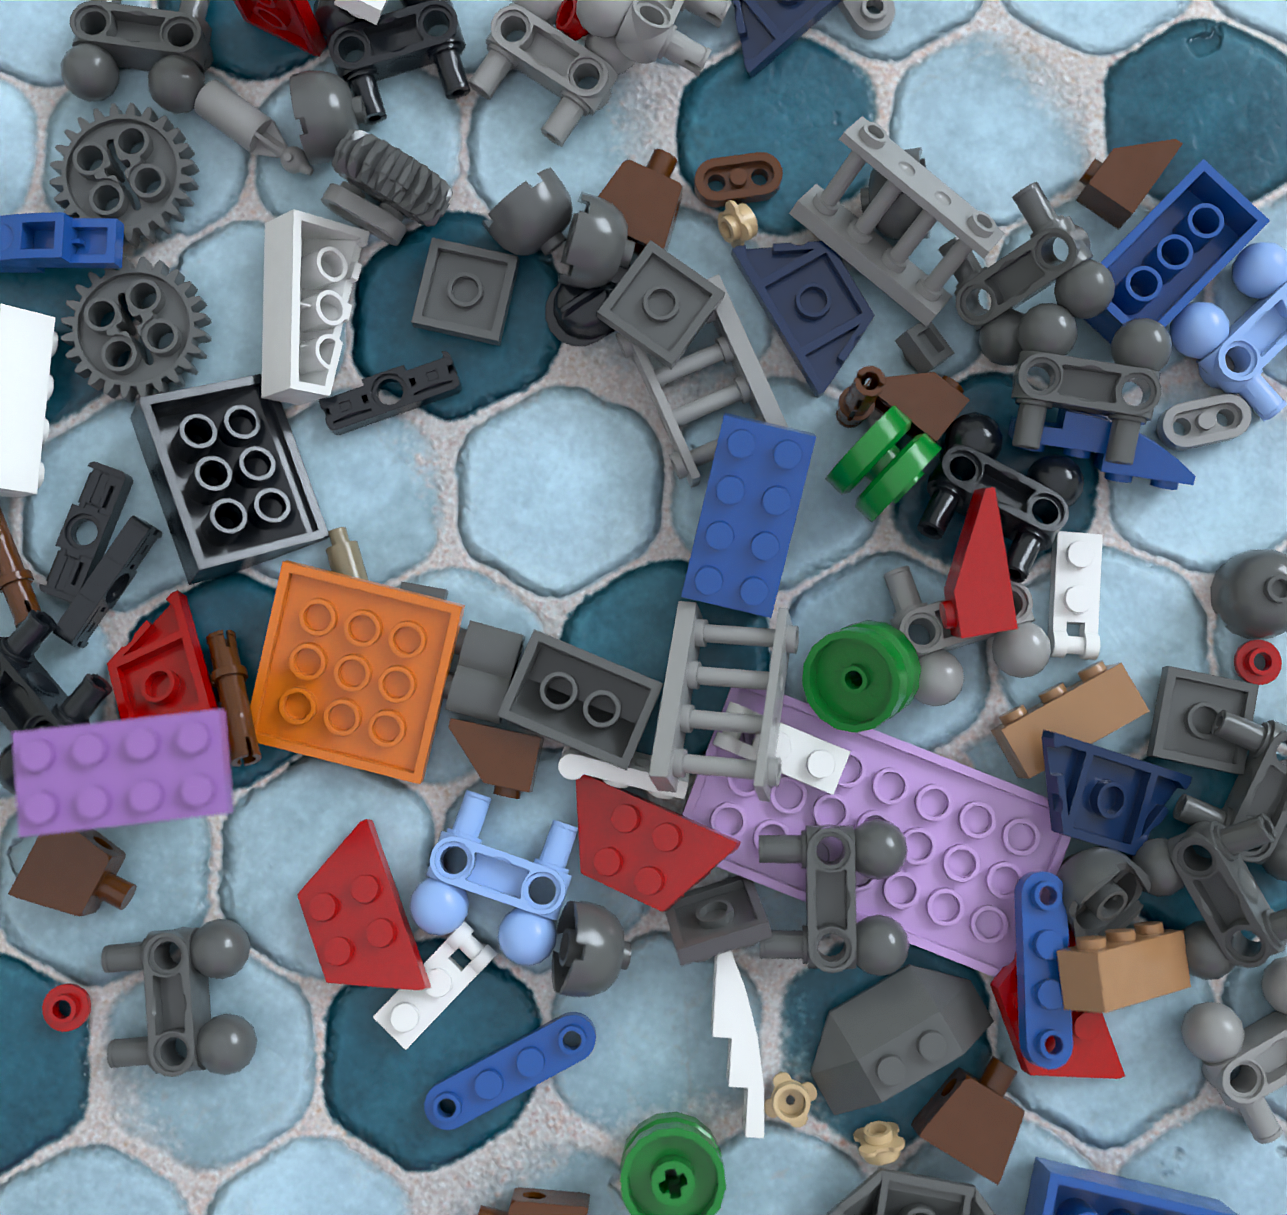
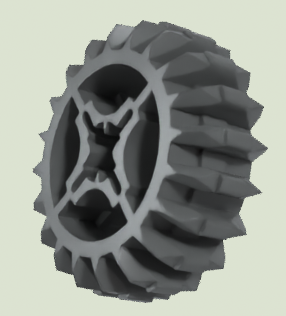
[332,129,453,226]

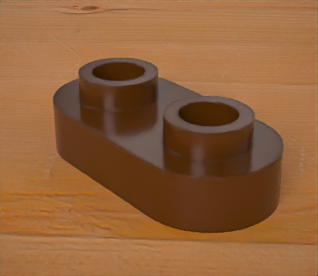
[694,152,783,207]

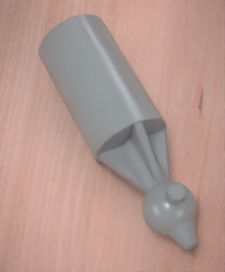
[194,79,314,175]

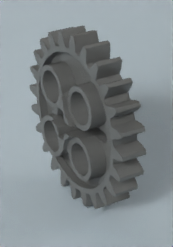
[50,103,199,248]
[61,256,212,403]

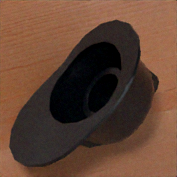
[545,265,631,346]

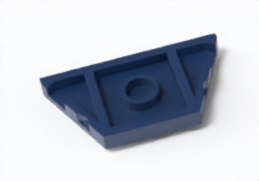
[732,0,842,79]
[731,241,875,398]
[1041,730,1192,856]

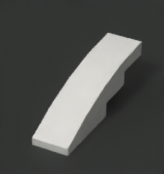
[710,951,764,1138]

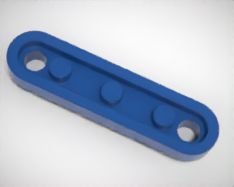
[1014,872,1073,1069]
[424,1012,596,1130]

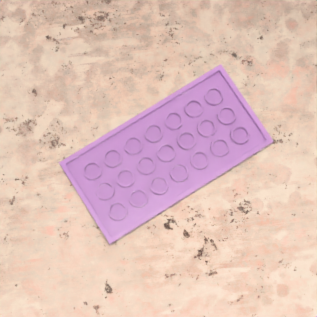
[681,687,1071,977]

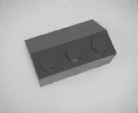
[497,629,663,771]

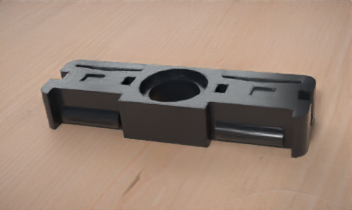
[319,351,462,435]
[39,462,133,602]
[53,515,163,648]

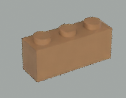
[991,660,1150,779]
[1057,921,1191,1013]

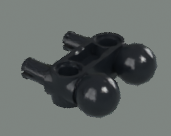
[313,0,470,125]
[917,412,1084,583]
[0,610,113,795]

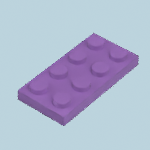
[12,709,234,837]

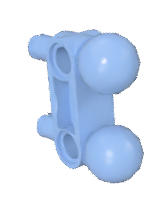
[1170,242,1287,421]
[409,790,578,966]

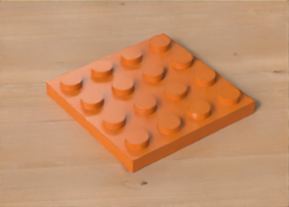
[250,560,465,784]

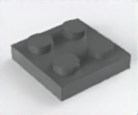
[411,238,520,346]
[597,240,725,370]
[1146,666,1259,775]
[665,876,773,966]

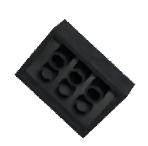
[130,374,329,585]

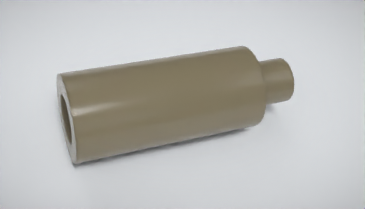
[326,527,369,581]

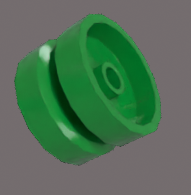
[825,405,942,522]
[802,620,921,733]
[620,1112,726,1215]

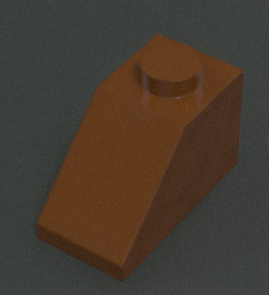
[1076,139,1183,230]
[865,372,970,442]
[449,718,544,799]

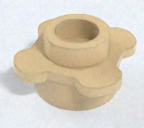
[718,200,758,248]
[764,1072,817,1128]
[853,1121,905,1165]

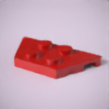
[107,590,218,720]
[576,775,741,912]
[297,819,431,991]
[990,929,1125,1079]

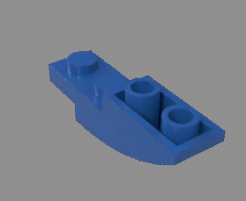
[0,212,124,273]
[1008,408,1196,490]

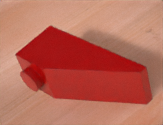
[939,487,1018,639]

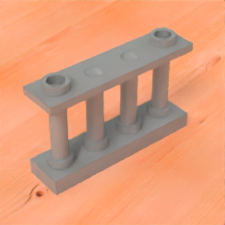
[789,116,1005,327]
[616,274,788,488]
[648,601,799,802]

